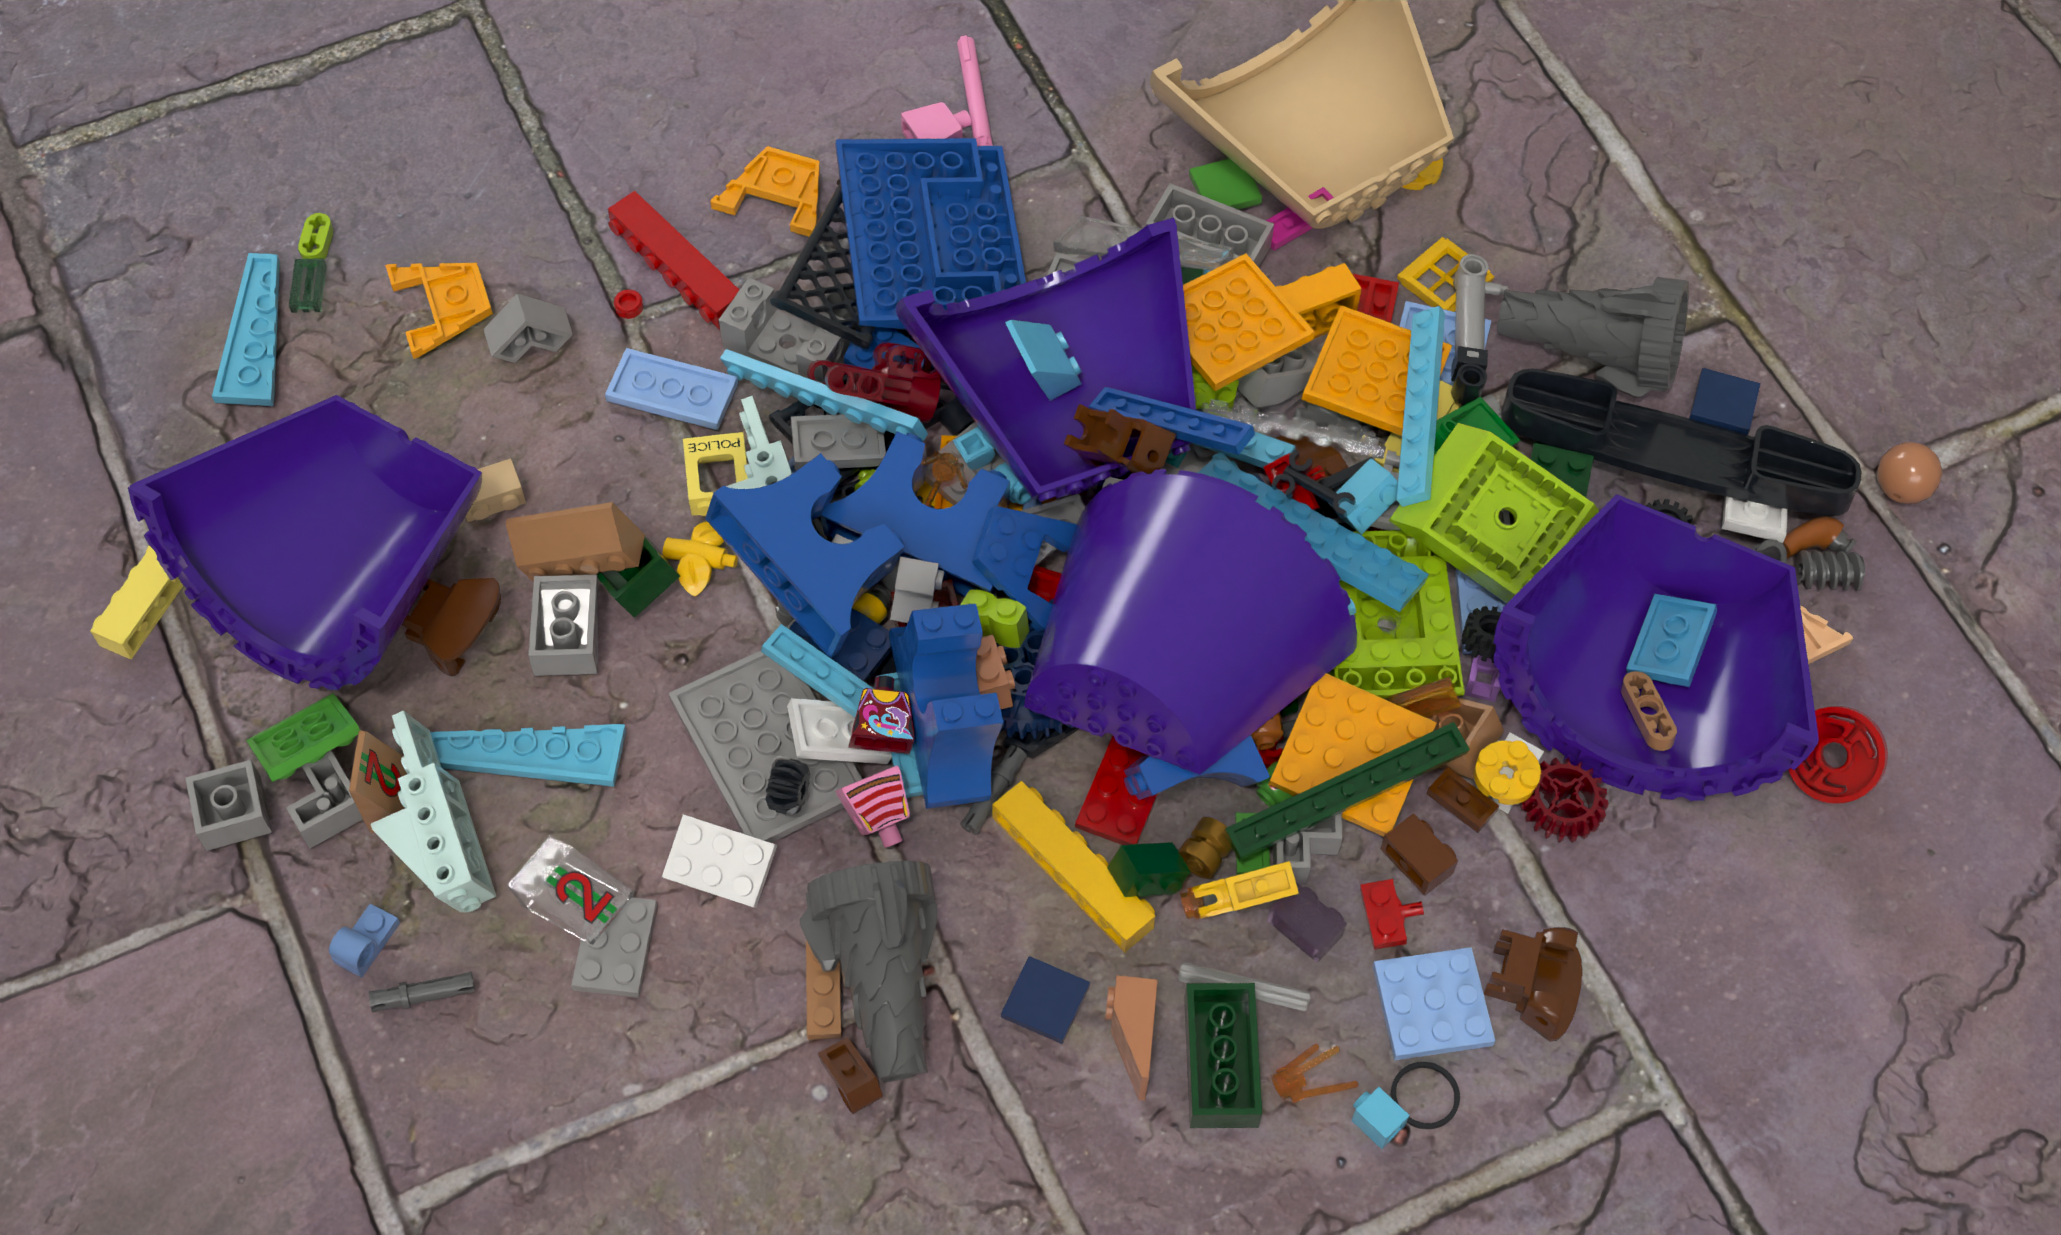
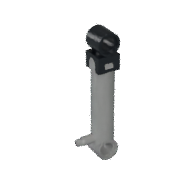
[1451,254,1509,405]

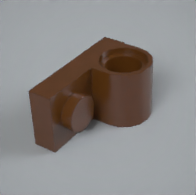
[818,1037,883,1114]

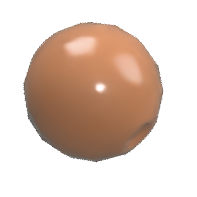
[1877,442,1943,504]

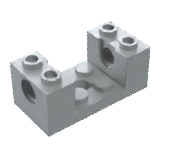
[719,278,852,382]

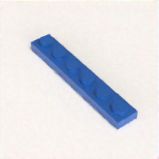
[1088,387,1255,455]

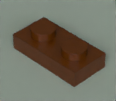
[1427,767,1499,833]

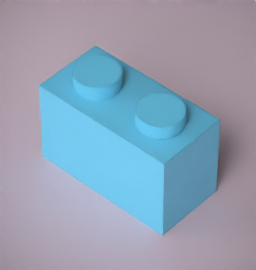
[1329,458,1398,535]

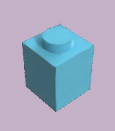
[1351,1087,1410,1149]

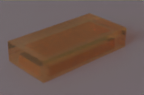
[1389,677,1461,718]

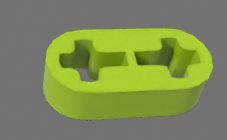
[298,213,334,265]

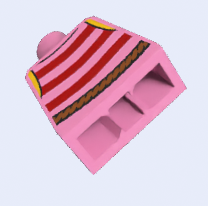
[835,765,910,848]

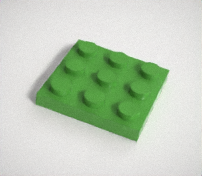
[246,693,360,782]

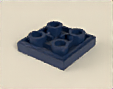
[1689,368,1761,435]
[1001,956,1090,1045]

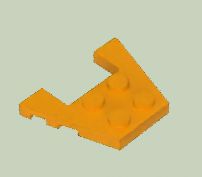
[710,146,820,237]
[385,263,493,359]

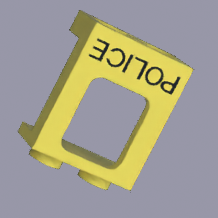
[683,432,748,516]

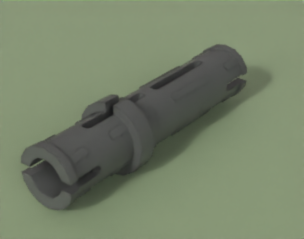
[960,745,1027,835]
[369,971,475,1013]

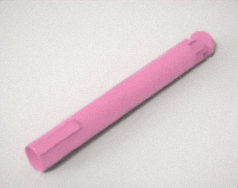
[957,35,993,146]

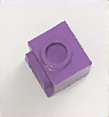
[1464,655,1500,702]

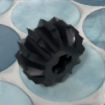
[765,759,811,815]

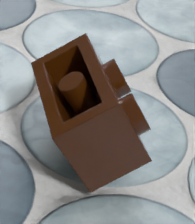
[1380,813,1458,896]

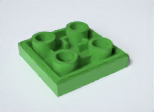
[1189,159,1262,210]

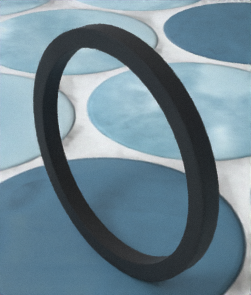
[1391,1062,1460,1129]

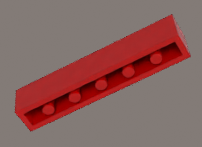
[608,191,740,329]

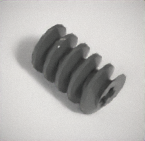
[1795,550,1865,591]

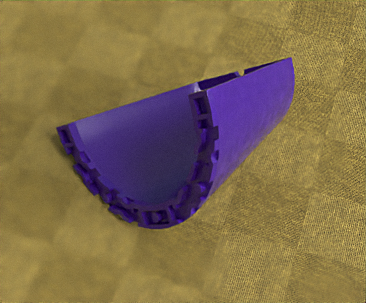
[895,217,1196,502]
[128,395,482,690]
[1024,469,1357,775]
[1493,494,1819,801]

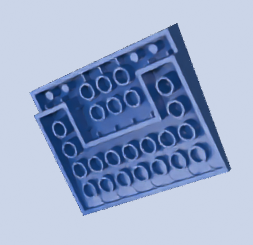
[835,138,1026,329]

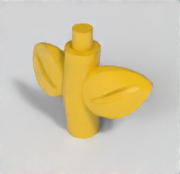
[662,522,738,597]

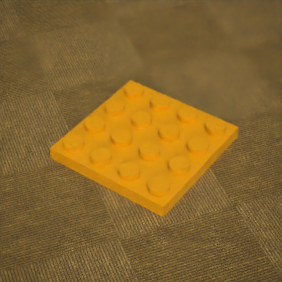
[1183,253,1315,391]
[1301,305,1452,436]
[1268,673,1437,837]

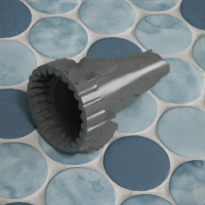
[1497,277,1689,398]
[800,861,937,1082]

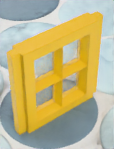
[1397,237,1495,312]

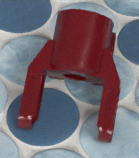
[807,342,941,423]

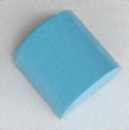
[953,427,995,470]

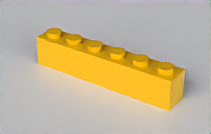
[992,781,1155,953]

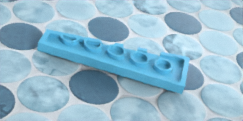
[212,253,280,406]
[430,724,626,787]

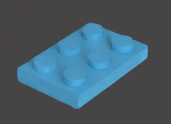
[1626,594,1717,687]

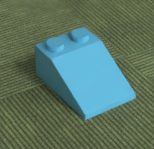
[1006,320,1082,401]

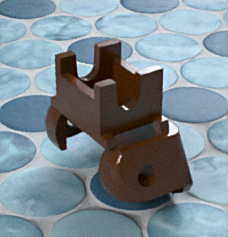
[1064,404,1177,474]
[401,578,501,676]
[1484,927,1583,1042]

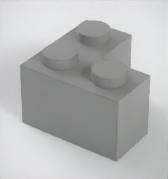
[483,294,573,363]
[890,557,944,623]
[286,751,363,849]
[1273,813,1342,884]

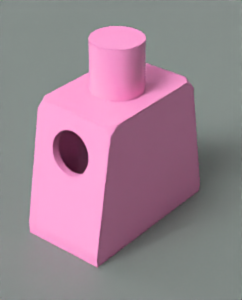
[901,102,972,139]

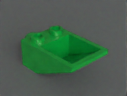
[1434,397,1521,456]

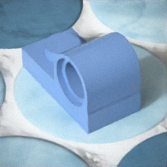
[329,904,400,978]

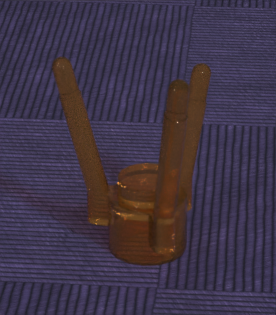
[921,451,968,507]
[1271,1044,1359,1103]

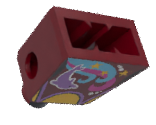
[848,675,914,754]

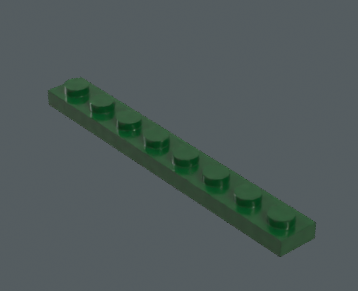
[1224,722,1470,861]

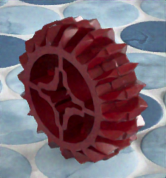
[1520,757,1609,843]

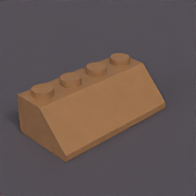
[506,502,645,582]

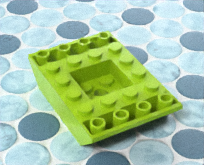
[1388,423,1599,603]
[1329,530,1465,698]

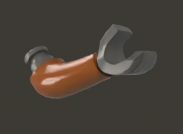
[1752,516,1857,563]

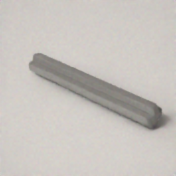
[1178,962,1310,1011]

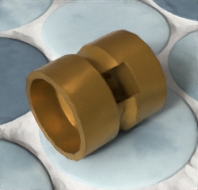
[1178,816,1232,879]

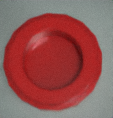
[613,290,644,319]

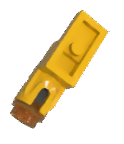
[1180,861,1299,920]

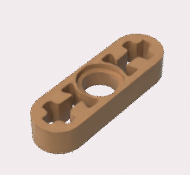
[1621,671,1677,751]

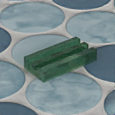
[289,258,326,313]

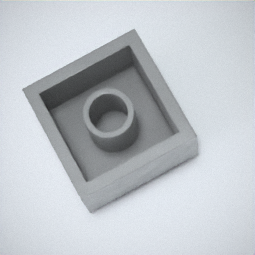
[186,760,272,851]

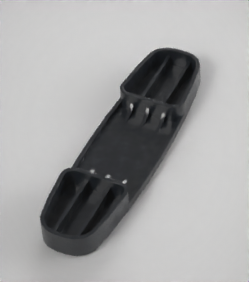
[1501,368,1862,517]

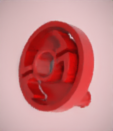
[1788,706,1888,803]

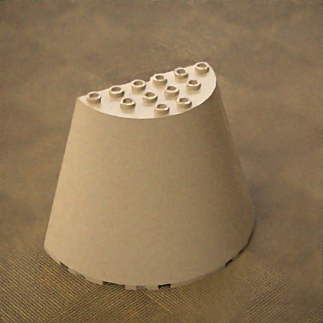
[1150,0,1454,229]

